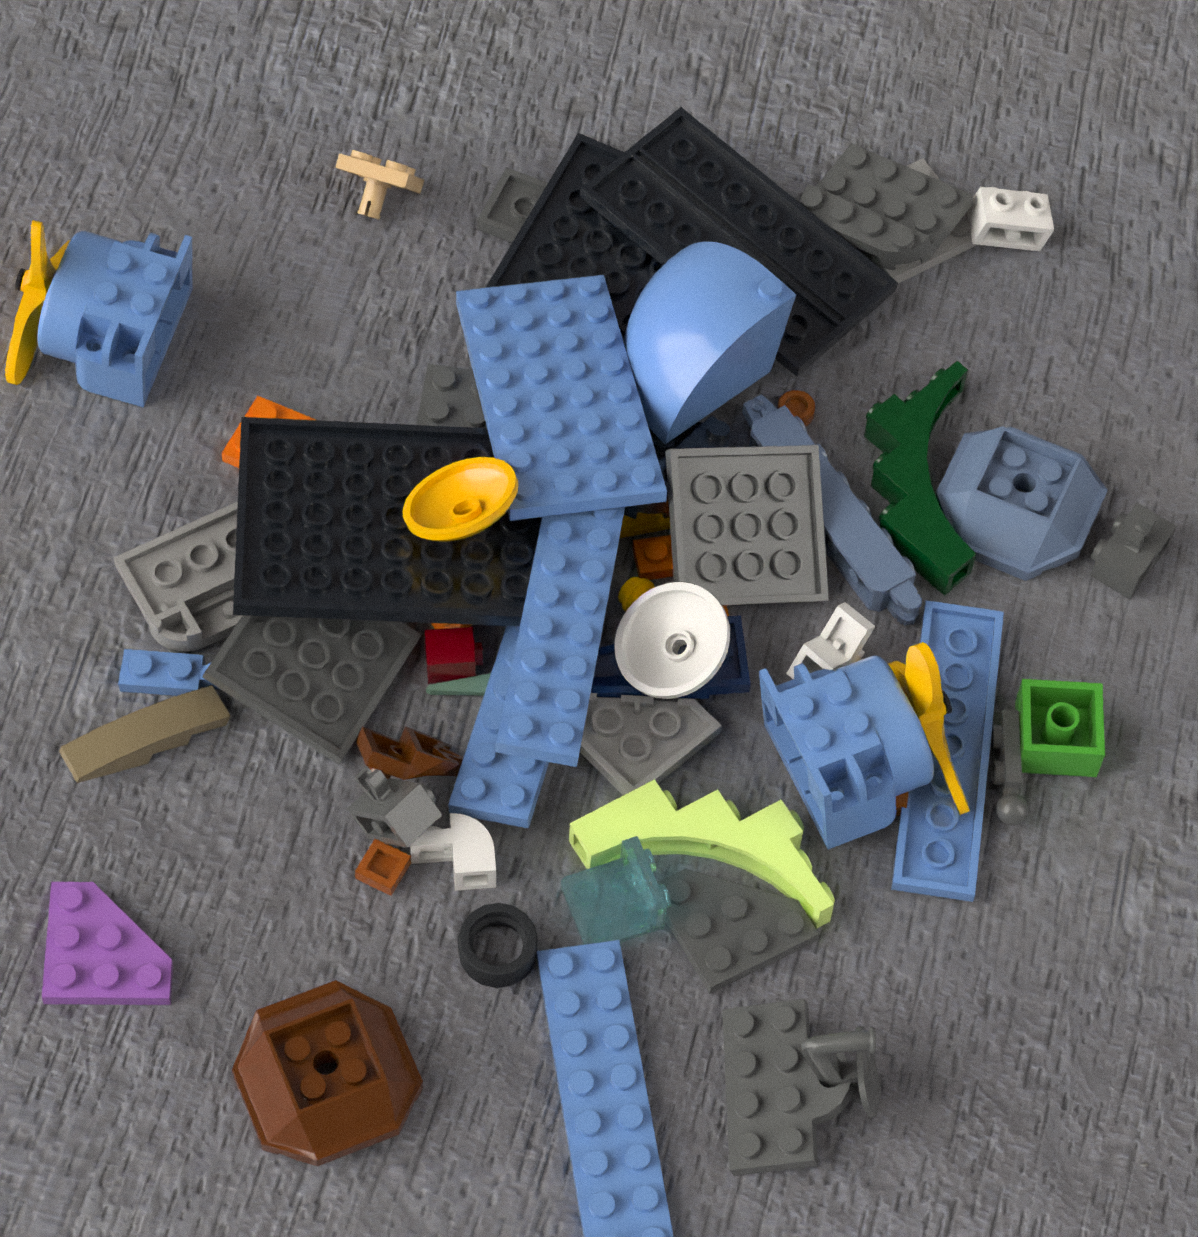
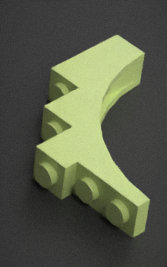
[569,779,835,929]

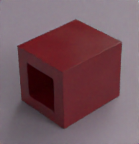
[425,627,483,684]

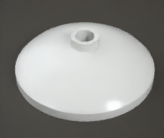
[615,582,730,699]

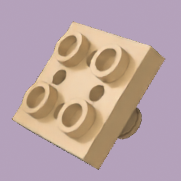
[335,150,424,220]

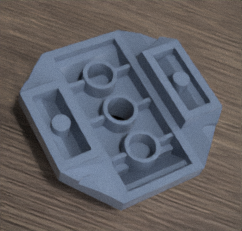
[935,426,1108,581]

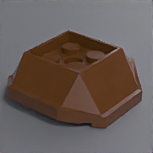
[232,980,423,1166]

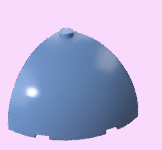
[623,241,796,444]

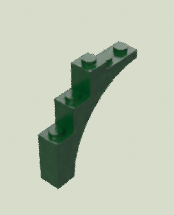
[864,361,976,596]

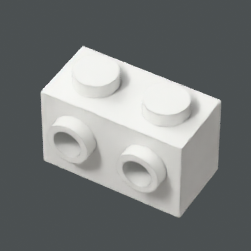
[967,187,1054,251]

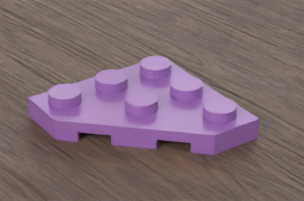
[42,882,173,1005]

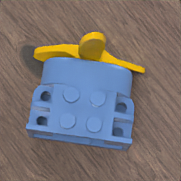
[5,220,193,407]
[759,642,970,850]

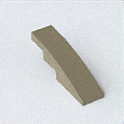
[59,685,231,783]

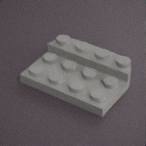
[113,501,243,653]

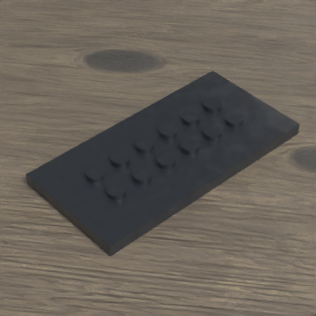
[580,107,898,377]

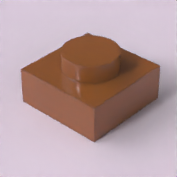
[355,839,411,896]

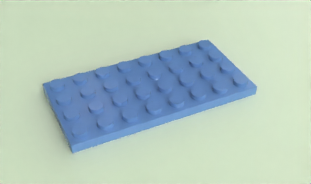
[456,275,667,521]

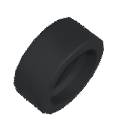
[458,903,538,988]

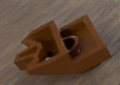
[356,726,464,780]

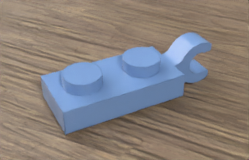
[118,649,221,696]

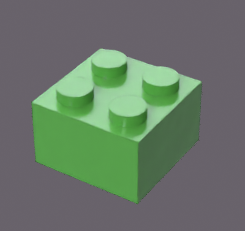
[1015,679,1105,777]

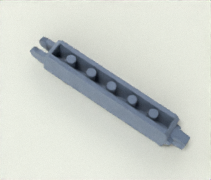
[742,394,922,626]

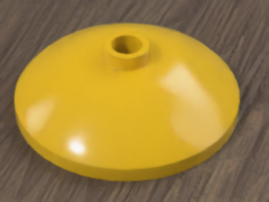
[403,457,518,542]

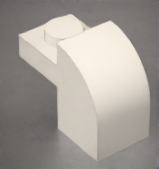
[786,602,875,679]
[410,813,496,891]

